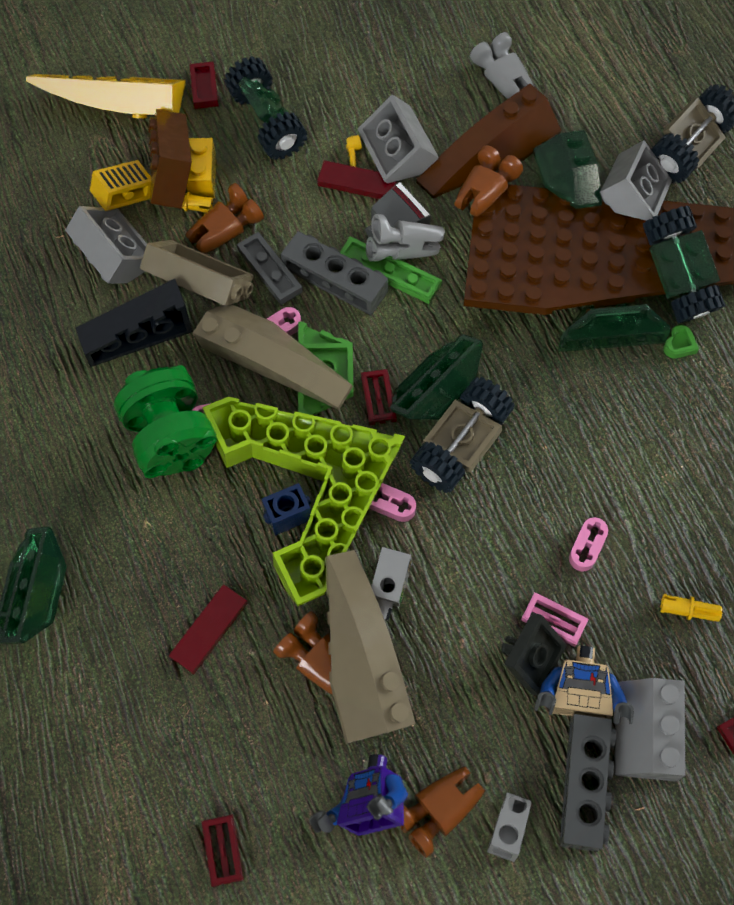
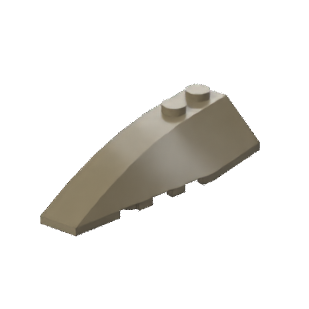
[193,304,353,410]
[325,550,416,744]

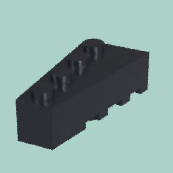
[75,279,193,367]

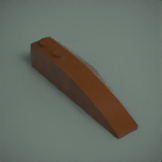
[416,84,561,198]

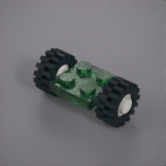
[224,56,307,160]
[643,206,725,323]

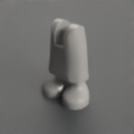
[470,32,534,99]
[366,214,445,262]

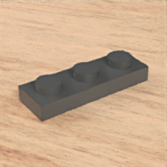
[237,232,303,305]

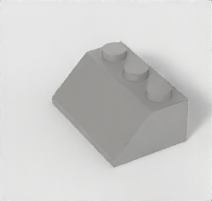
[357,95,439,183]
[600,140,672,221]
[65,206,147,284]
[614,678,685,782]

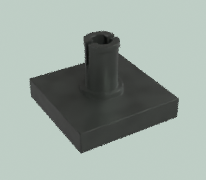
[501,612,567,696]

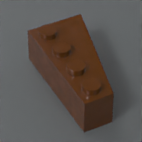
[148,109,192,209]

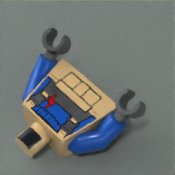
[534,646,634,724]

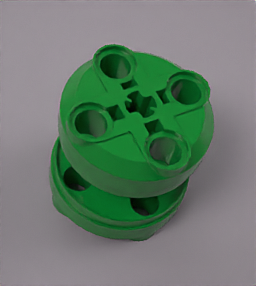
[114,365,217,478]

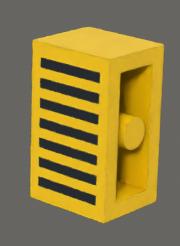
[187,138,216,198]
[90,160,151,211]

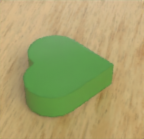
[663,325,699,359]

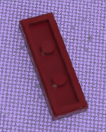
[317,160,397,199]
[168,584,248,675]

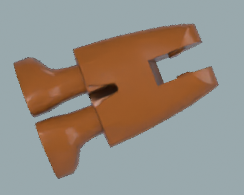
[454,145,523,217]
[185,182,264,254]
[273,611,333,695]
[399,766,485,858]

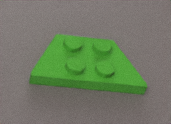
[298,322,354,415]

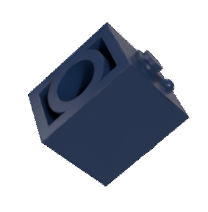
[261,483,311,536]

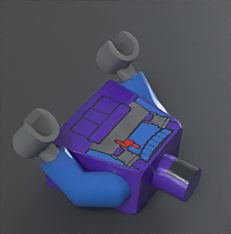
[309,754,408,836]

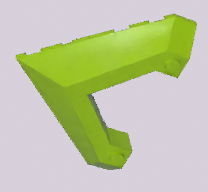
[202,397,405,607]

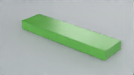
[340,236,442,304]

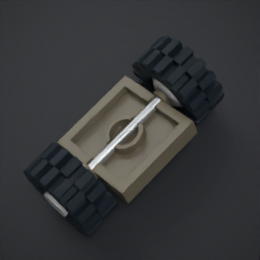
[651,84,734,184]
[410,377,515,493]

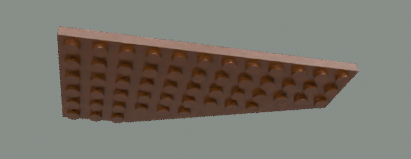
[463,184,734,315]

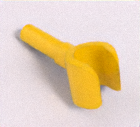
[346,135,362,167]

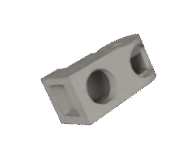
[487,792,531,862]

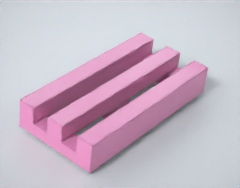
[521,592,589,647]

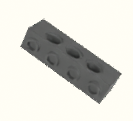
[281,231,388,316]
[559,714,616,852]

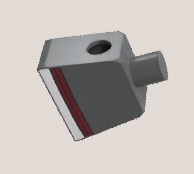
[365,182,431,243]

